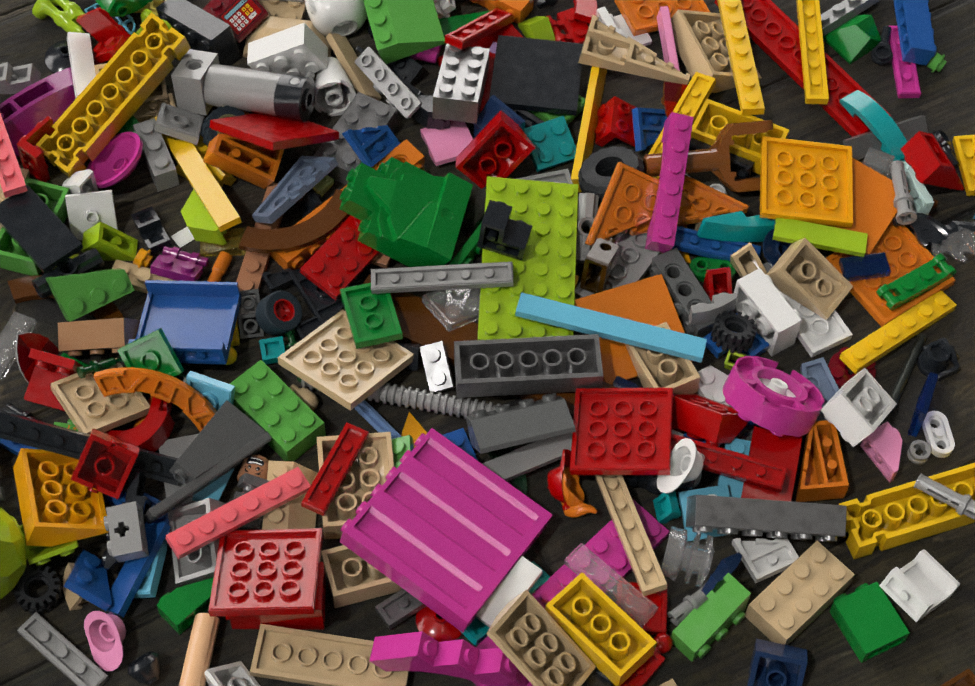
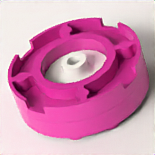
[723,356,824,437]

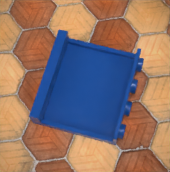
[128,280,242,364]

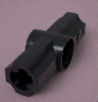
[32,248,104,299]

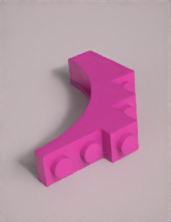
[369,631,533,686]

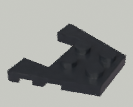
[262,268,350,340]

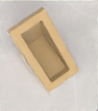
[730,243,767,278]

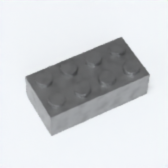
[432,44,490,124]
[314,92,398,185]

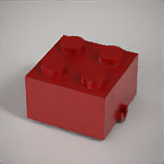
[70,428,139,499]

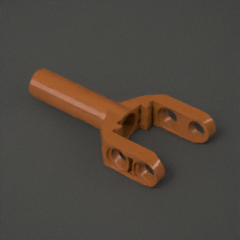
[643,120,773,192]

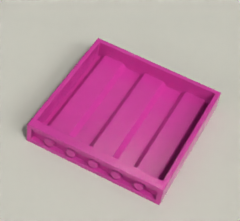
[340,428,552,633]

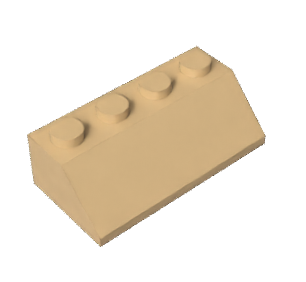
[262,461,318,530]

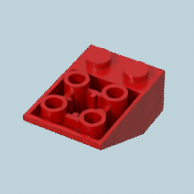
[901,131,965,191]

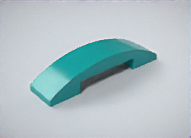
[839,90,907,162]

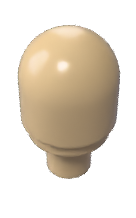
[289,384,319,411]

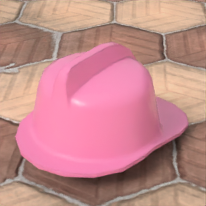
[84,611,126,671]

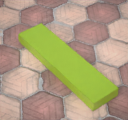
[772,218,868,257]

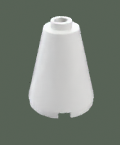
[314,57,356,116]

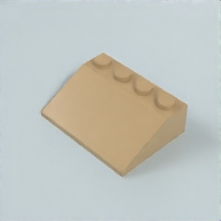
[671,9,762,93]
[317,432,394,539]
[486,589,596,686]

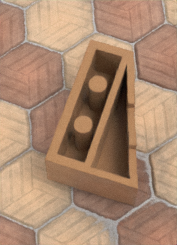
[58,318,140,356]

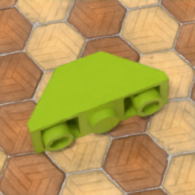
[181,189,227,245]

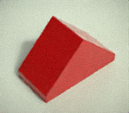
[703,267,734,314]

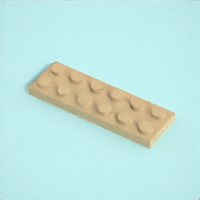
[250,624,409,686]

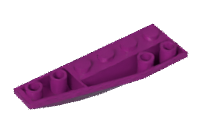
[0,67,75,158]

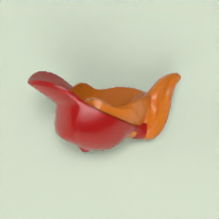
[547,449,597,517]

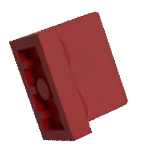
[76,7,131,65]
[16,116,55,182]
[24,348,85,412]

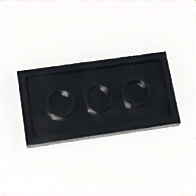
[0,185,83,274]

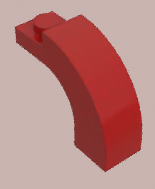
[106,397,175,452]

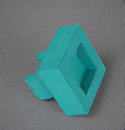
[653,491,682,524]

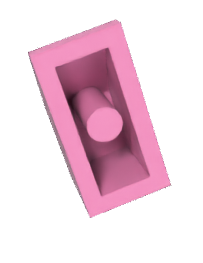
[860,421,903,483]

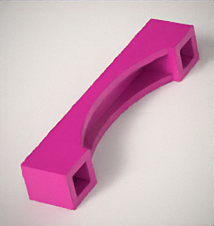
[645,112,694,253]

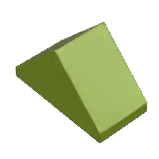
[518,16,555,41]

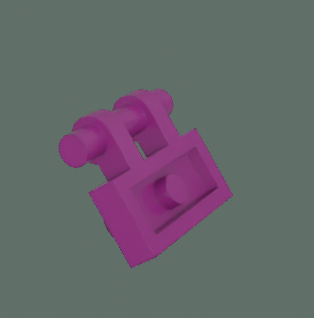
[150,246,209,281]

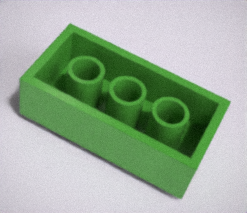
[0,178,71,276]
[230,360,326,462]

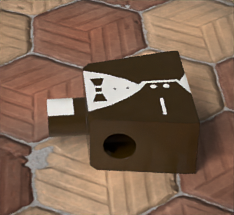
[580,238,619,293]

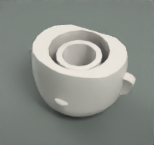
[305,0,368,36]

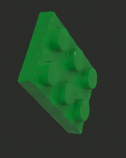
[340,283,403,349]

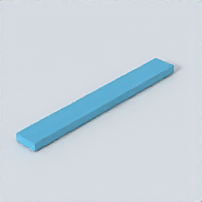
[515,292,707,363]

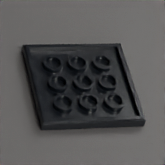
[489,35,583,116]

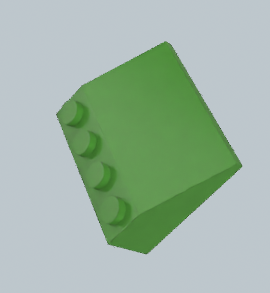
[363,0,445,64]

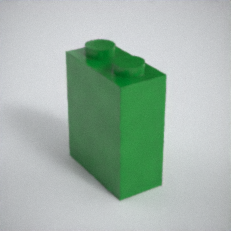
[829,582,910,663]

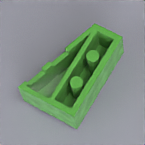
[671,572,751,662]

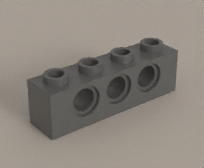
[649,248,715,338]

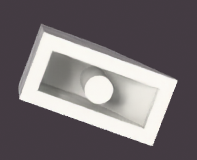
[62,169,98,194]

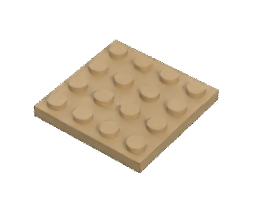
[278,309,414,411]

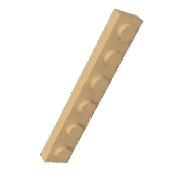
[594,475,667,596]

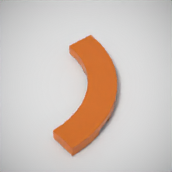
[93,367,217,432]

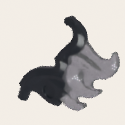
[893,213,975,262]

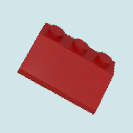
[456,110,535,192]
[672,394,749,446]

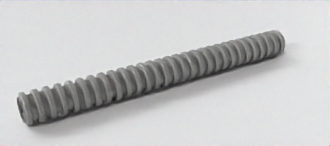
[301,379,501,419]

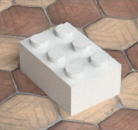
[247,23,328,76]
[734,268,802,357]
[821,368,897,447]

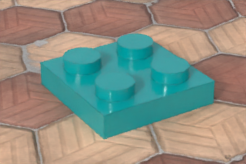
[525,116,576,172]

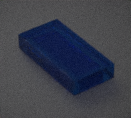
[839,252,891,281]

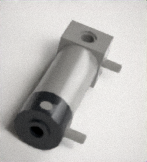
[171,49,316,122]

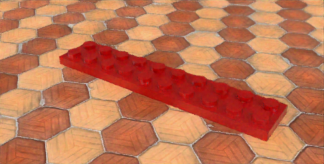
[714,0,891,137]

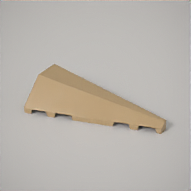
[578,15,690,85]

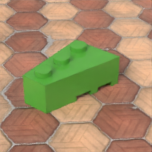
[45,268,135,322]

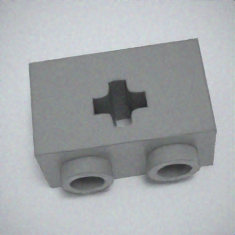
[104,501,149,562]

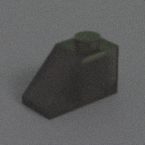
[460,186,486,238]

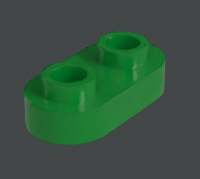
[689,257,736,282]

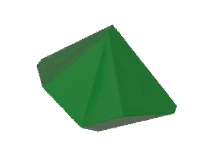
[823,15,881,64]

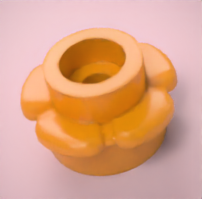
[133,248,153,268]

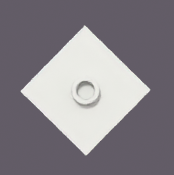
[65,190,118,240]

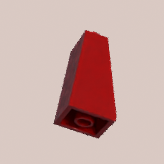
[226,562,326,630]

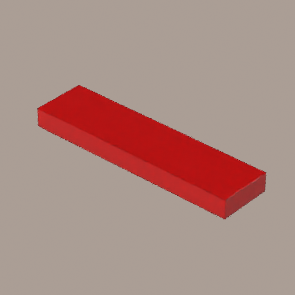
[444,8,514,50]
[301,422,369,516]

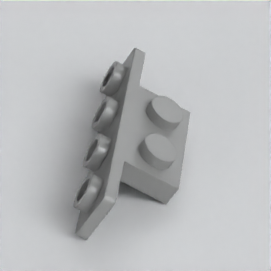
[355,47,422,119]

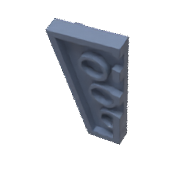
[252,156,339,224]

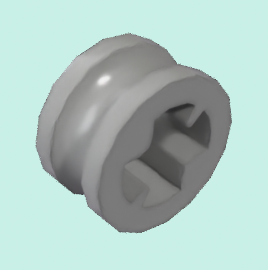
[907,440,931,465]

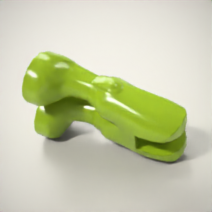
[32,0,85,33]

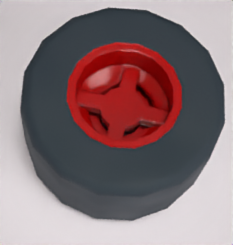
[255,291,302,336]

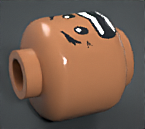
[237,455,269,481]

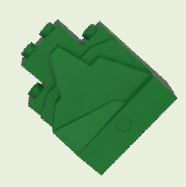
[339,157,473,267]

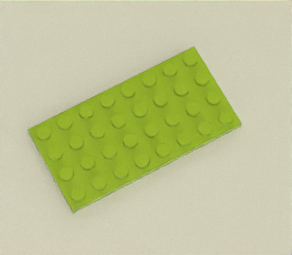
[477,176,578,340]

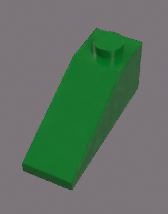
[157,577,214,635]

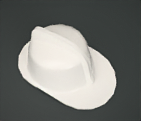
[656,438,705,493]

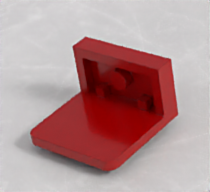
[595,96,637,147]

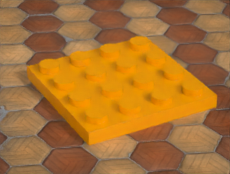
[760,136,853,228]

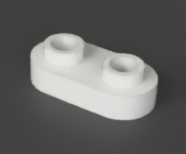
[922,411,955,458]

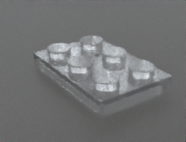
[422,288,480,331]

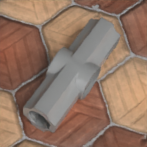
[576,193,599,265]

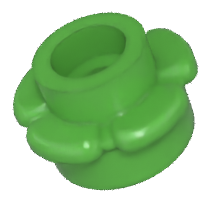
[927,52,947,73]

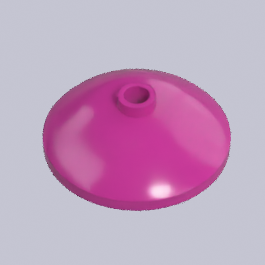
[87,132,143,188]

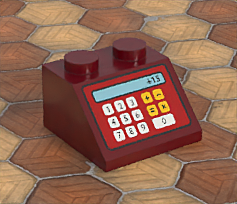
[203,0,269,43]

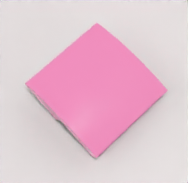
[420,121,473,166]

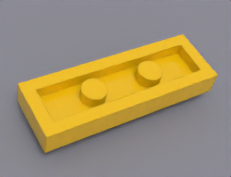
[952,135,975,196]

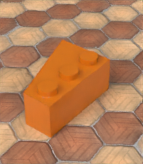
[796,420,849,502]

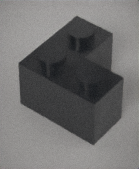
[477,200,533,260]

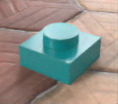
[259,336,285,364]

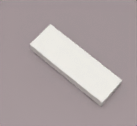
[476,556,543,628]

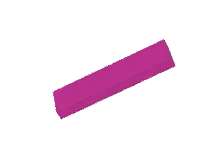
[889,26,921,98]

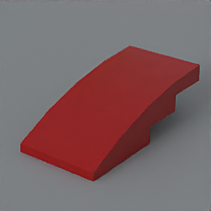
[741,426,802,502]

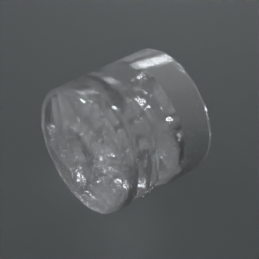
[661,526,714,588]

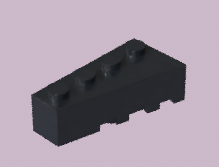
[156,0,242,66]

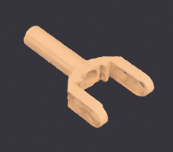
[179,613,220,686]

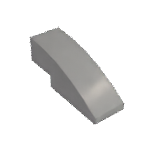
[0,62,41,94]

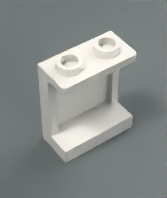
[879,549,960,622]

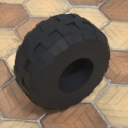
[578,146,646,208]

